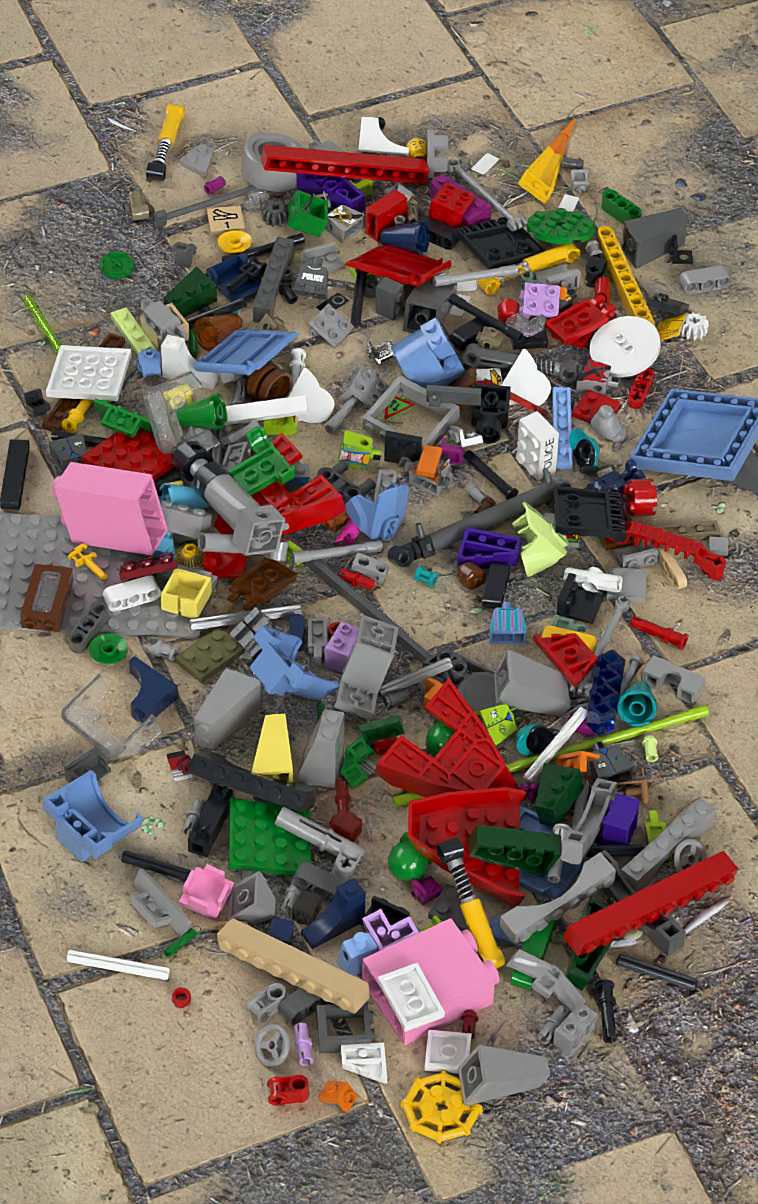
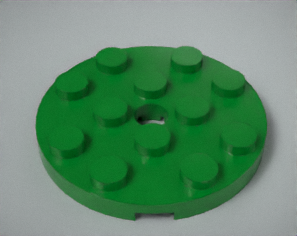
[527,208,596,244]

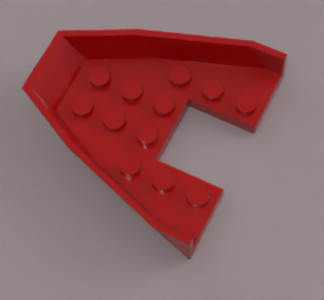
[213,432,346,536]
[375,679,518,797]
[408,787,526,908]

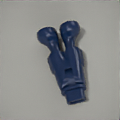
[584,459,646,494]

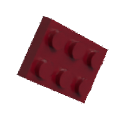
[119,552,178,581]

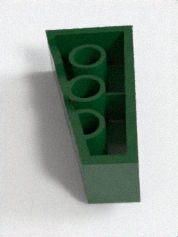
[468,825,562,877]
[565,897,615,991]

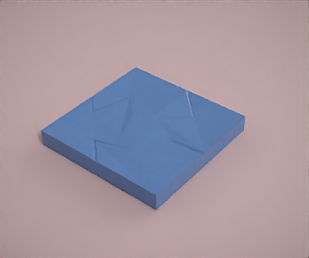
[629,389,758,481]

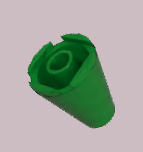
[174,393,227,430]

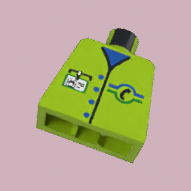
[474,704,520,745]

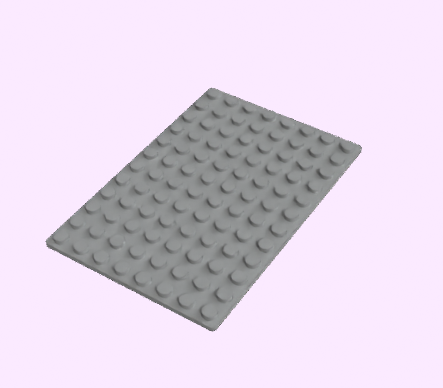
[0,513,213,639]

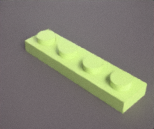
[110,307,156,356]

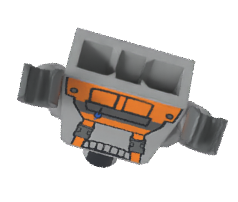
[398,455,453,497]

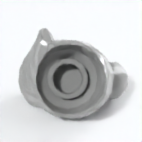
[591,405,627,442]

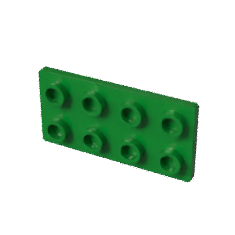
[94,399,165,441]

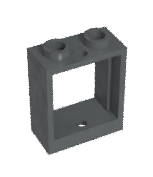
[316,1002,375,1054]

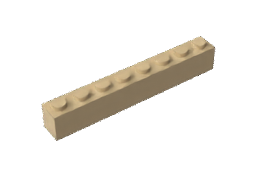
[217,918,370,1014]

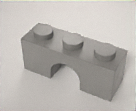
[642,655,706,706]

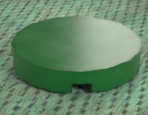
[100,251,134,279]

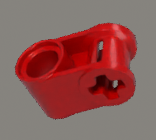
[267,1075,310,1106]

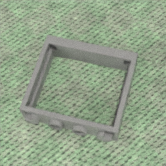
[362,375,460,451]

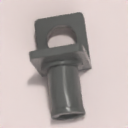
[170,242,197,268]

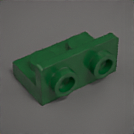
[360,715,405,744]

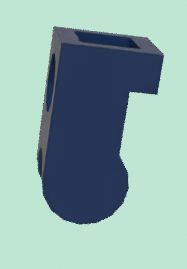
[288,614,305,652]

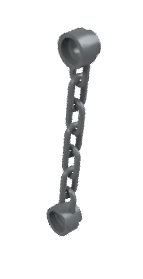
[281,268,376,298]

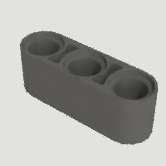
[68,600,109,653]
[292,862,347,904]
[278,988,329,1025]

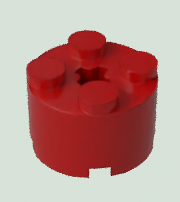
[624,478,657,517]

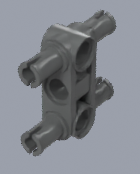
[314,460,376,504]

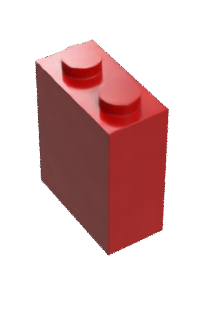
[366,189,408,242]

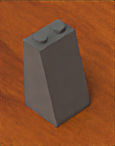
[622,208,689,269]
[403,279,458,333]

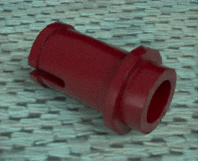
[461,1010,479,1039]

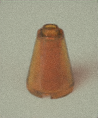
[194,313,242,351]

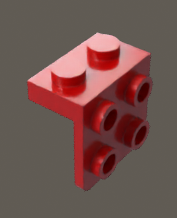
[428,183,475,228]

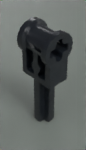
[226,256,267,293]

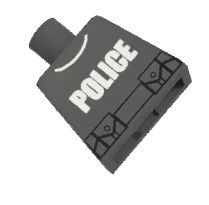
[293,257,329,300]

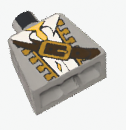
[326,205,365,243]

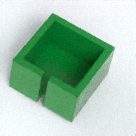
[288,190,328,237]

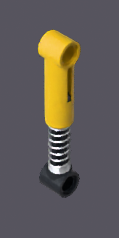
[146,104,185,181]
[436,837,505,969]

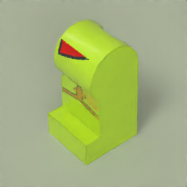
[263,415,298,435]

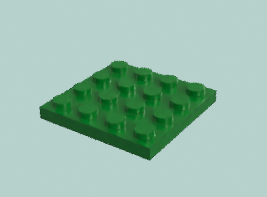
[228,798,311,876]

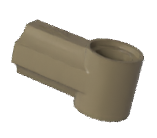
[129,190,149,221]

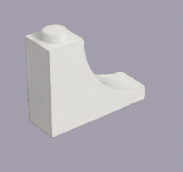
[358,117,409,158]
[161,335,219,390]

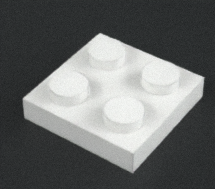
[424,1030,472,1074]

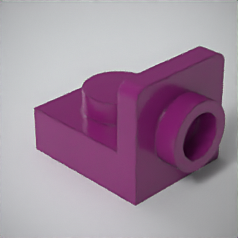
[438,438,463,465]
[410,876,443,905]

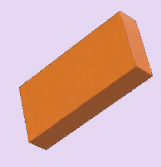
[416,445,442,478]

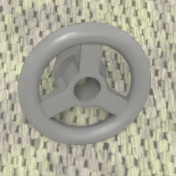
[674,839,707,872]
[255,1023,290,1067]

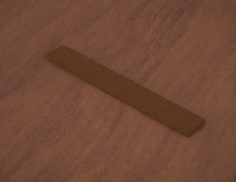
[42,333,125,431]

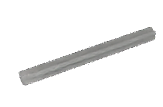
[189,604,302,630]

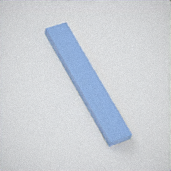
[552,387,573,470]

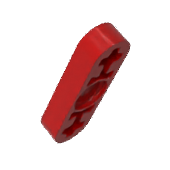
[627,368,655,409]

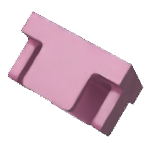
[179,864,234,921]

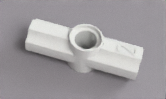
[563,567,623,593]

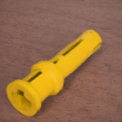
[61,399,94,433]

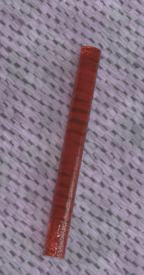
[482,378,548,417]

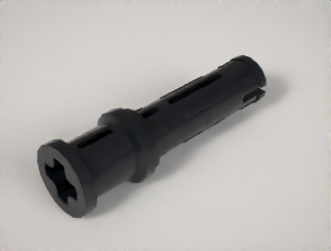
[595,979,617,1043]

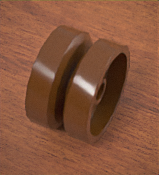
[247,361,292,401]

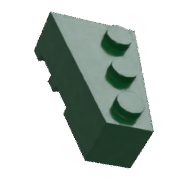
[164,266,217,318]
[535,763,584,827]

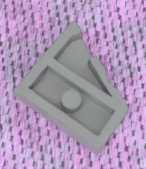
[180,143,214,178]

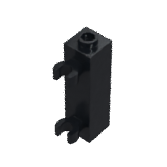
[188,783,234,857]

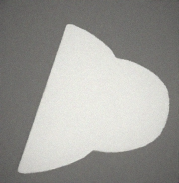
[501,349,551,407]
[289,368,335,423]

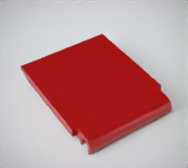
[345,245,452,286]

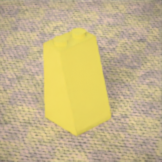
[252,714,293,799]

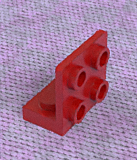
[203,552,247,578]

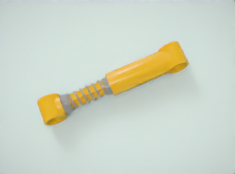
[476,243,580,295]

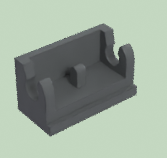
[64,746,111,783]

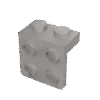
[338,365,389,408]

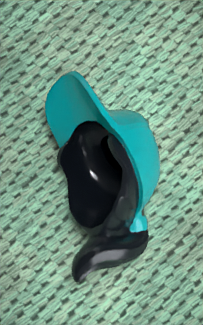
[569,428,600,474]
[516,724,560,756]

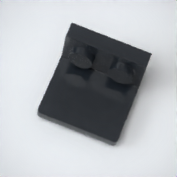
[556,573,604,624]

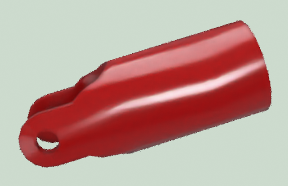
[594,277,610,306]

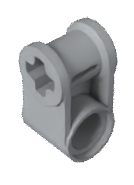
[246,983,286,1023]

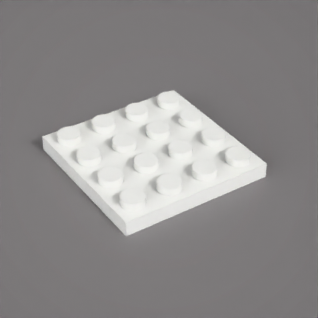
[46,345,131,401]

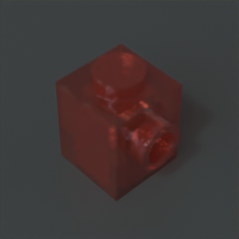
[329,809,362,842]

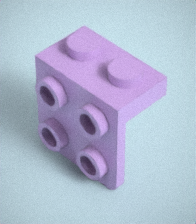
[519,282,560,323]

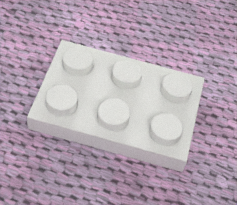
[378,963,445,1032]

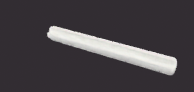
[523,707,588,783]
[67,950,170,980]

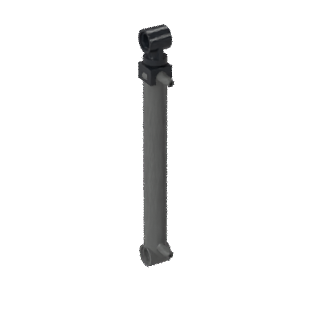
[388,468,571,568]

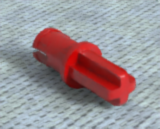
[338,568,375,590]

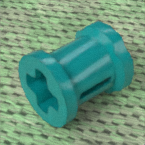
[414,565,439,588]

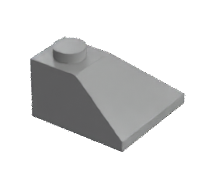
[228,871,276,924]

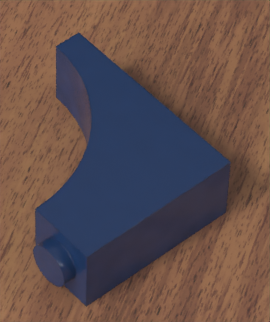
[129,656,178,725]
[301,878,366,949]

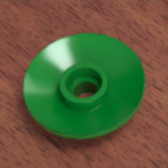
[89,633,128,664]

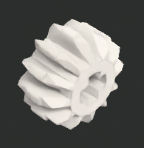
[681,312,709,341]

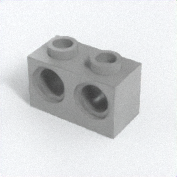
[553,1003,598,1056]

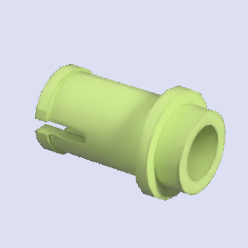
[642,735,659,762]

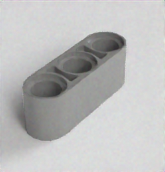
[679,265,732,294]

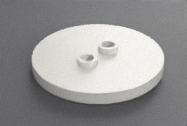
[590,316,661,377]

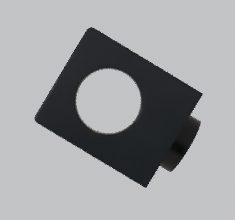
[669,235,693,264]

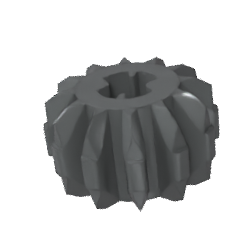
[261,200,288,227]

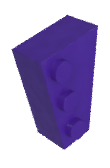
[457,527,522,569]

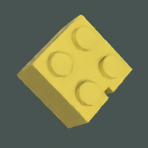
[161,568,212,618]

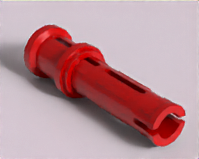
[630,616,689,650]

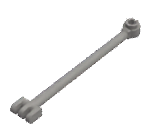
[447,159,528,231]
[570,595,630,697]

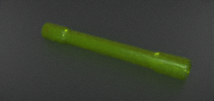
[23,296,63,355]

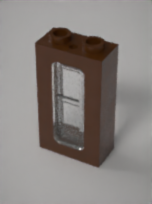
[20,564,74,632]

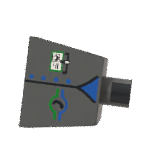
[49,433,86,473]
[589,742,634,783]

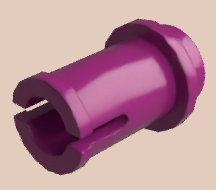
[204,176,226,194]

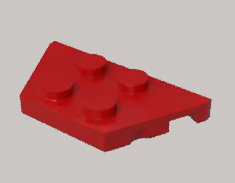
[533,633,597,688]

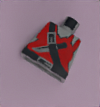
[576,357,620,395]

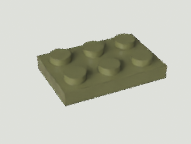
[175,627,245,684]

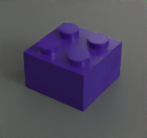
[599,793,640,845]

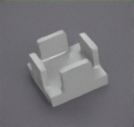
[426,130,448,178]

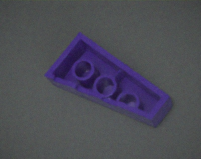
[297,173,366,213]

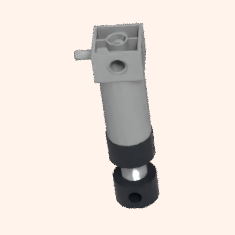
[172,441,289,556]

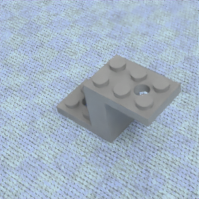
[334,614,399,720]

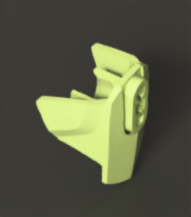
[512,502,569,577]

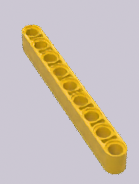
[597,226,655,326]

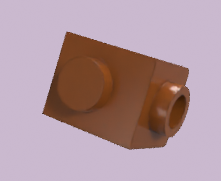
[322,504,350,533]

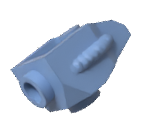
[136,349,162,378]

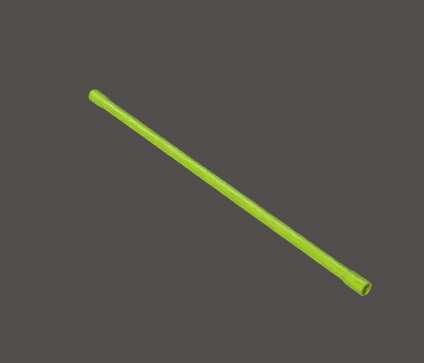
[392,705,709,808]

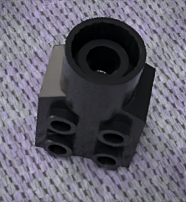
[471,384,511,444]

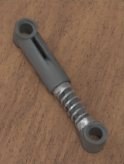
[462,343,579,383]

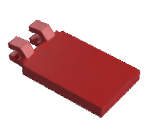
[544,295,617,346]

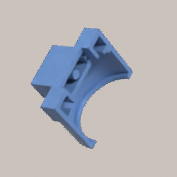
[391,318,466,389]
[250,625,340,699]
[43,770,143,862]

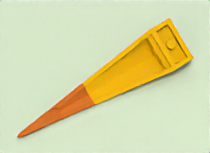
[517,118,576,204]

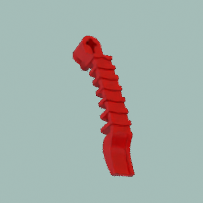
[607,521,726,580]

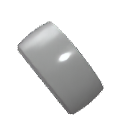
[241,133,303,192]

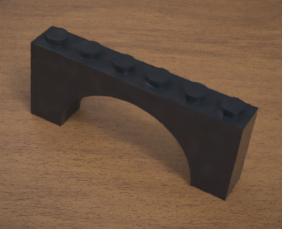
[188,750,319,812]

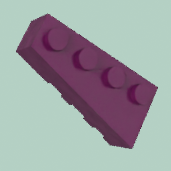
[430,174,492,228]

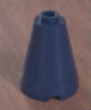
[380,221,430,256]

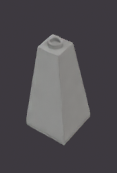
[458,1045,550,1106]

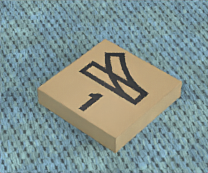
[207,205,245,236]

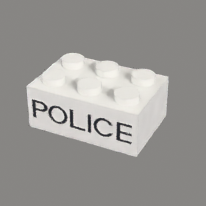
[516,411,559,480]

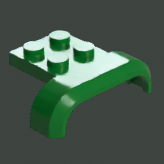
[228,426,296,495]

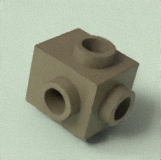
[256,314,288,331]
[475,326,504,350]

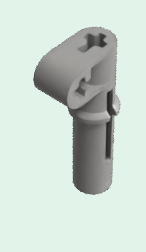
[198,533,289,561]
[275,807,366,881]

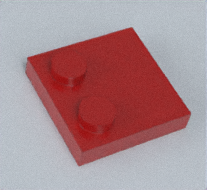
[572,389,620,424]

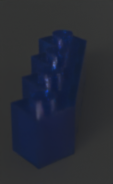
[586,650,625,736]

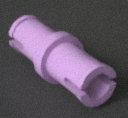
[294,1023,313,1066]

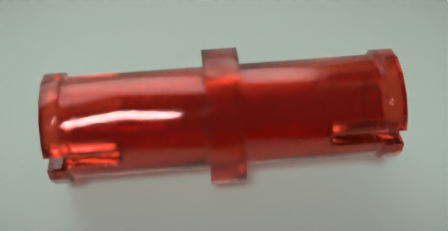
[335,779,351,819]

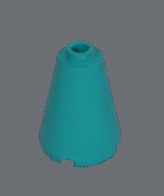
[618,681,657,727]

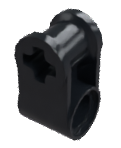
[584,256,607,287]

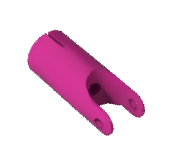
[335,519,361,546]

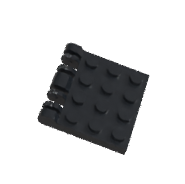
[453,217,545,269]
[552,486,627,542]

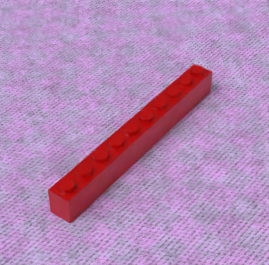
[261,145,430,185]
[563,850,738,956]

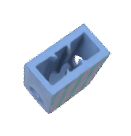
[489,602,527,644]

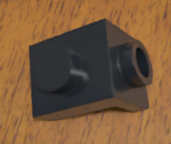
[23,388,51,416]

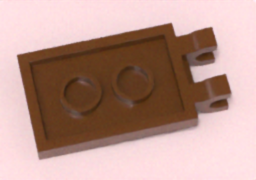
[227,557,297,611]

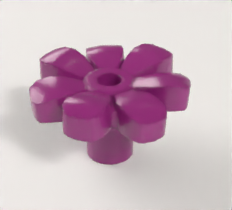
[518,782,540,800]

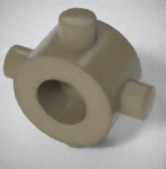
[132,771,142,788]

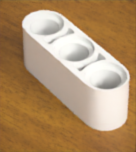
[102,575,161,612]

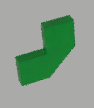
[340,737,375,790]

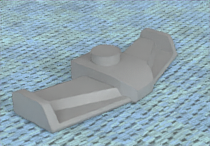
[506,949,587,1013]

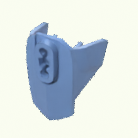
[345,482,409,542]

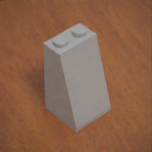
[494,650,572,717]
[194,668,262,750]
[296,709,344,789]

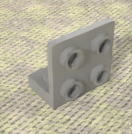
[534,264,581,291]

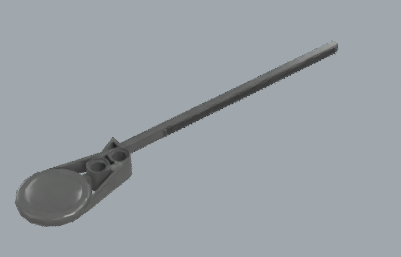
[281,534,498,712]

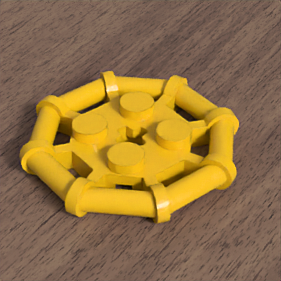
[400,1071,483,1144]

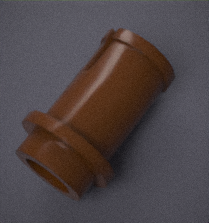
[474,497,496,514]

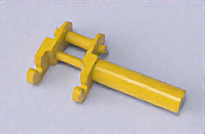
[68,543,107,581]

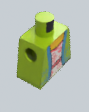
[338,430,382,469]

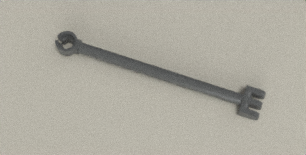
[154,185,270,228]

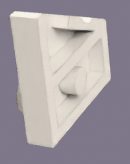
[341,1043,387,1083]

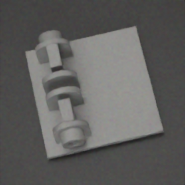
[308,303,354,348]

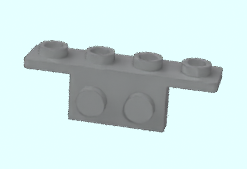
[129,869,191,937]

